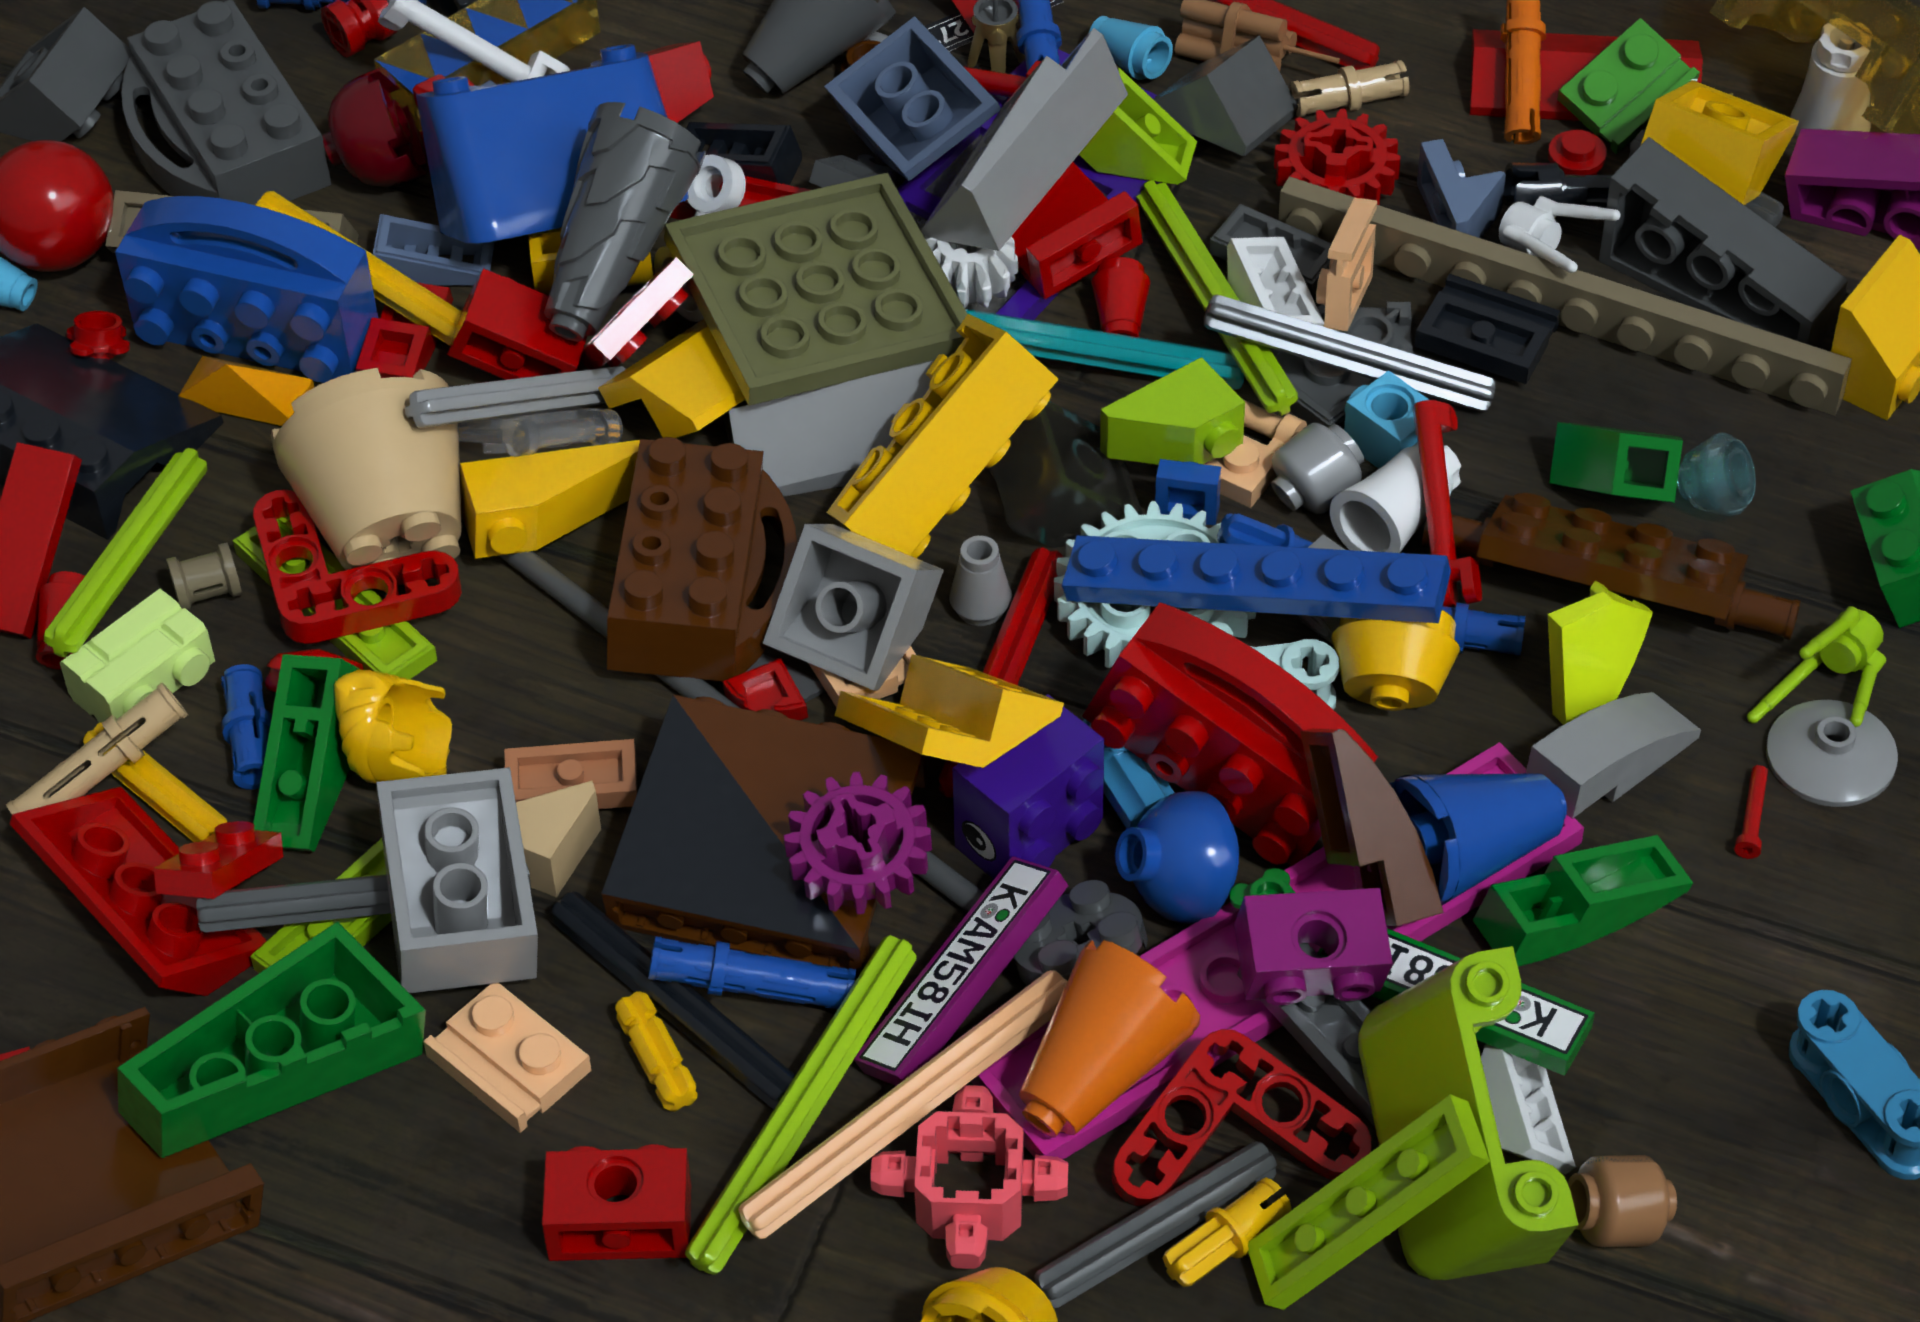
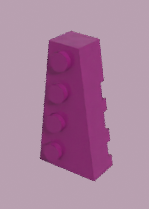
[1785,129,1920,250]

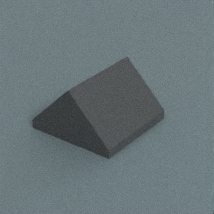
[1153,35,1298,156]

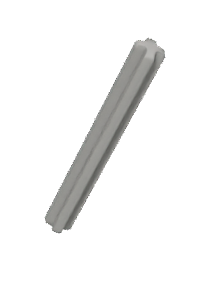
[405,366,626,428]

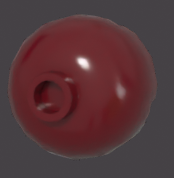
[322,67,427,187]

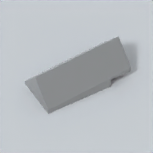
[921,28,1128,251]
[723,355,950,497]

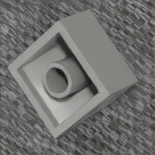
[763,524,944,691]

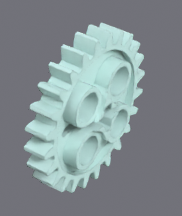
[1054,501,1256,668]

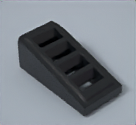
[686,122,802,185]

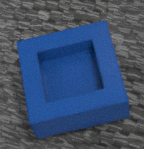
[1155,459,1221,525]

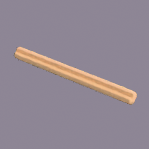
[738,970,1067,1239]

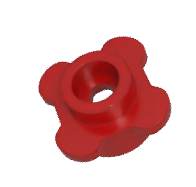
[67,311,130,359]

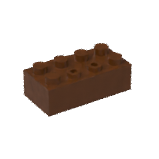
[607,437,797,681]

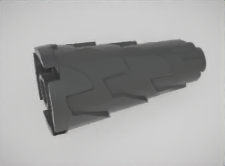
[544,102,706,342]

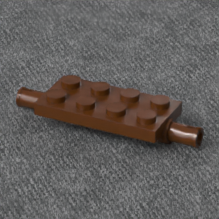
[1422,493,1801,640]

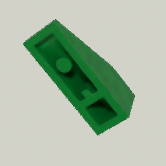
[253,654,361,852]

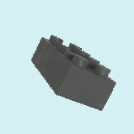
[121,0,331,205]

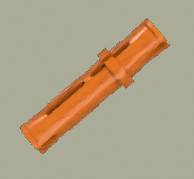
[1501,0,1546,144]

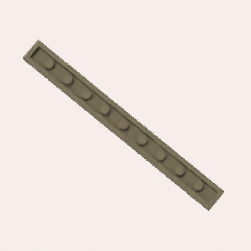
[1279,176,1852,416]

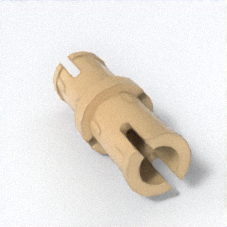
[1290,60,1409,117]

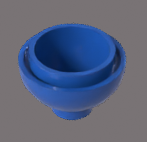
[1115,791,1239,925]

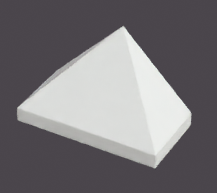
[1227,237,1324,326]
[1481,1044,1576,1174]

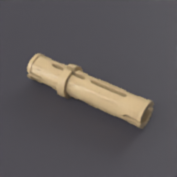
[6,683,188,814]

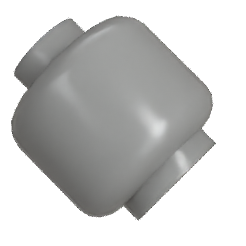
[1271,423,1364,514]

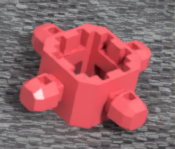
[871,1085,1068,1269]

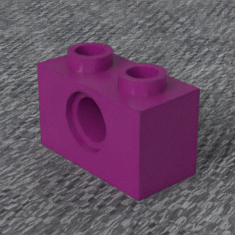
[1234,888,1393,1005]

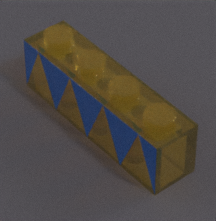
[374,0,600,136]

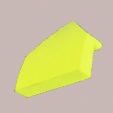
[1548,581,1653,725]

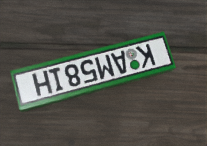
[1317,928,1595,1076]

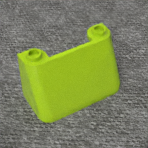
[1358,946,1579,1280]

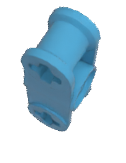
[1788,990,1920,1180]

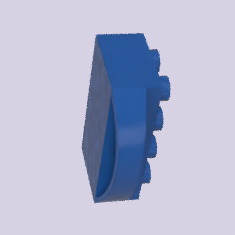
[115,196,378,383]

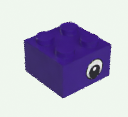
[952,694,1104,879]

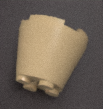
[271,368,461,570]

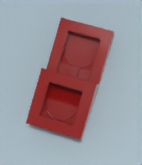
[356,282,454,378]

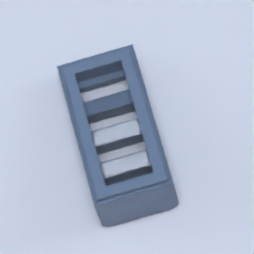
[373,214,495,285]

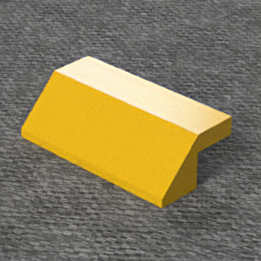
[598,319,745,438]
[835,654,1064,768]

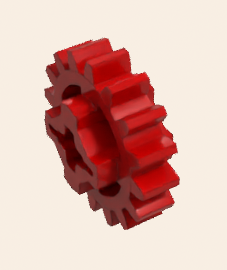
[1274,109,1401,205]

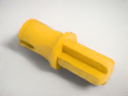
[1162,1177,1291,1287]

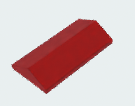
[1470,29,1703,121]
[10,786,267,996]

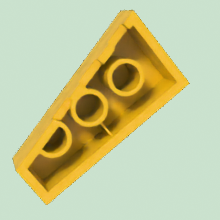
[826,314,1059,558]

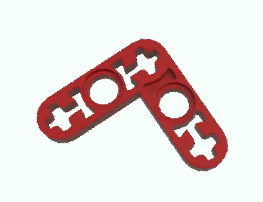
[253,490,462,644]
[1112,1029,1371,1206]

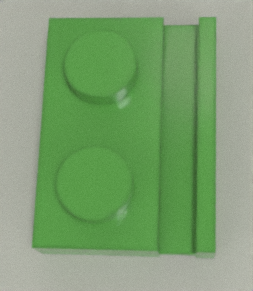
[1557,18,1700,154]

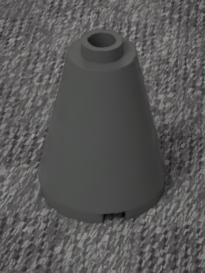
[742,0,896,94]

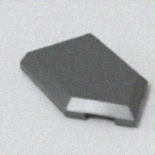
[1270,301,1413,427]

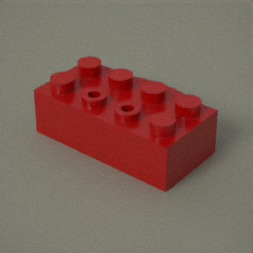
[1082,602,1378,866]

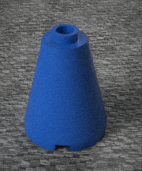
[1389,773,1567,905]

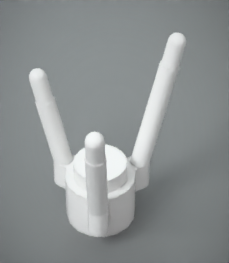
[1499,196,1621,273]

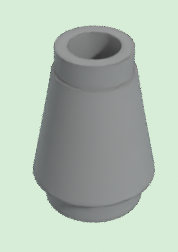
[949,536,1012,626]

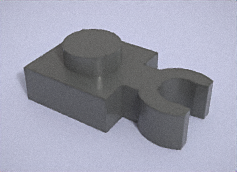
[809,154,899,188]

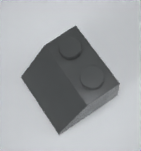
[0,7,131,141]

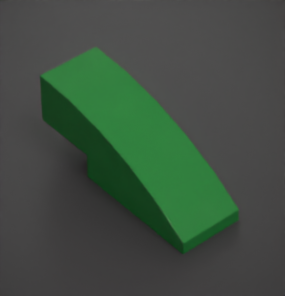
[1472,835,1693,967]

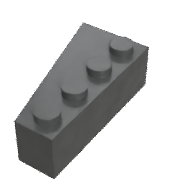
[1599,137,1848,347]

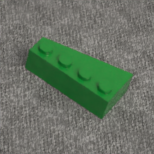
[117,921,426,1158]

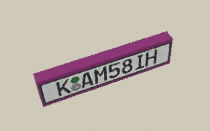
[854,856,1069,1086]

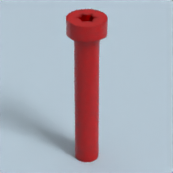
[1734,765,1768,859]

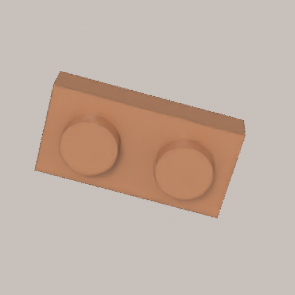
[504,739,638,809]

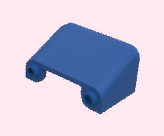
[416,44,689,243]

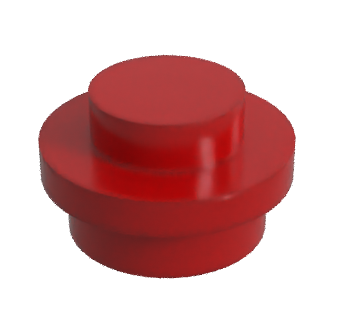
[1548,130,1607,175]

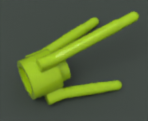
[1747,606,1887,727]

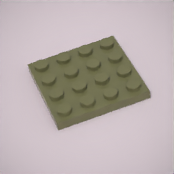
[664,173,967,406]

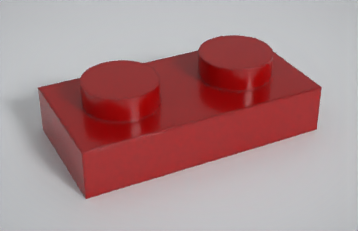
[153,821,284,899]

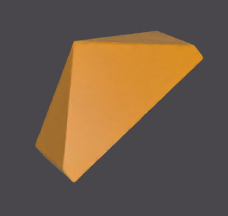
[178,355,314,426]

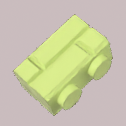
[60,588,215,723]

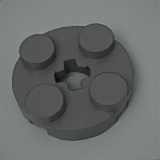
[1013,880,1148,986]

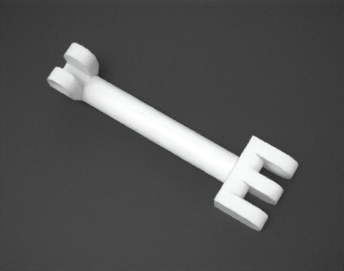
[378,0,570,82]

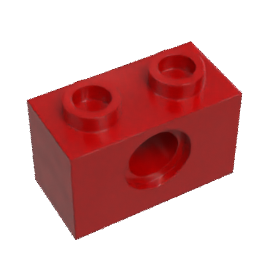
[542,1144,692,1261]

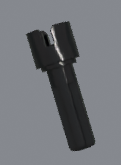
[1503,163,1613,220]

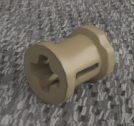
[166,542,242,610]

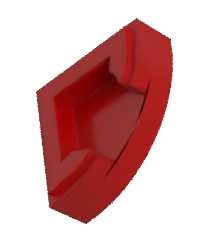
[722,658,808,721]

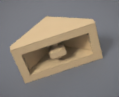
[516,781,601,898]

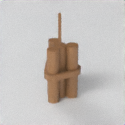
[1175,0,1340,72]

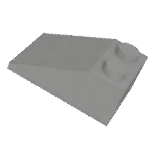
[376,767,538,993]

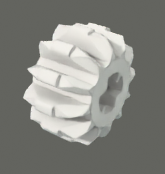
[925,235,1018,309]

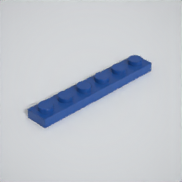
[1061,535,1451,623]

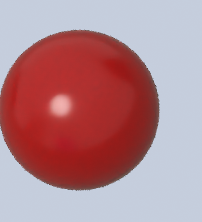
[0,140,114,272]

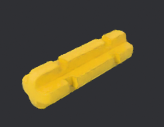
[615,991,698,1112]

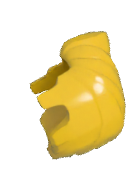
[334,669,452,784]

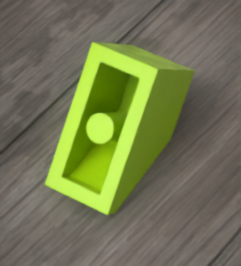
[1079,68,1197,185]
[1100,357,1245,465]

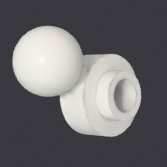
[687,155,746,218]

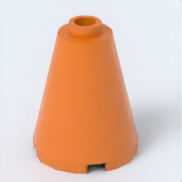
[1019,940,1200,1138]

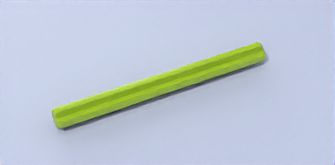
[1137,180,1298,416]
[685,935,916,1275]

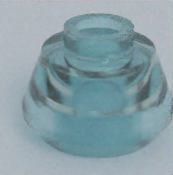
[1677,432,1756,516]

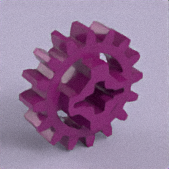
[784,772,932,914]

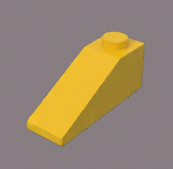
[460,440,640,559]

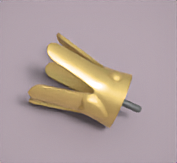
[968,0,1025,73]

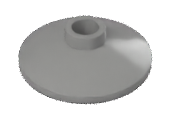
[1766,700,1898,807]

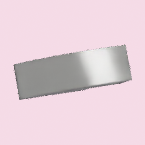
[1526,692,1701,819]

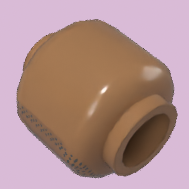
[1568,1155,1677,1247]

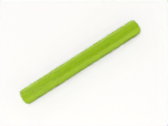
[44,448,207,657]

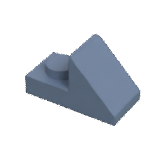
[1417,139,1506,238]

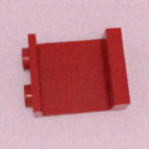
[1012,162,1143,299]

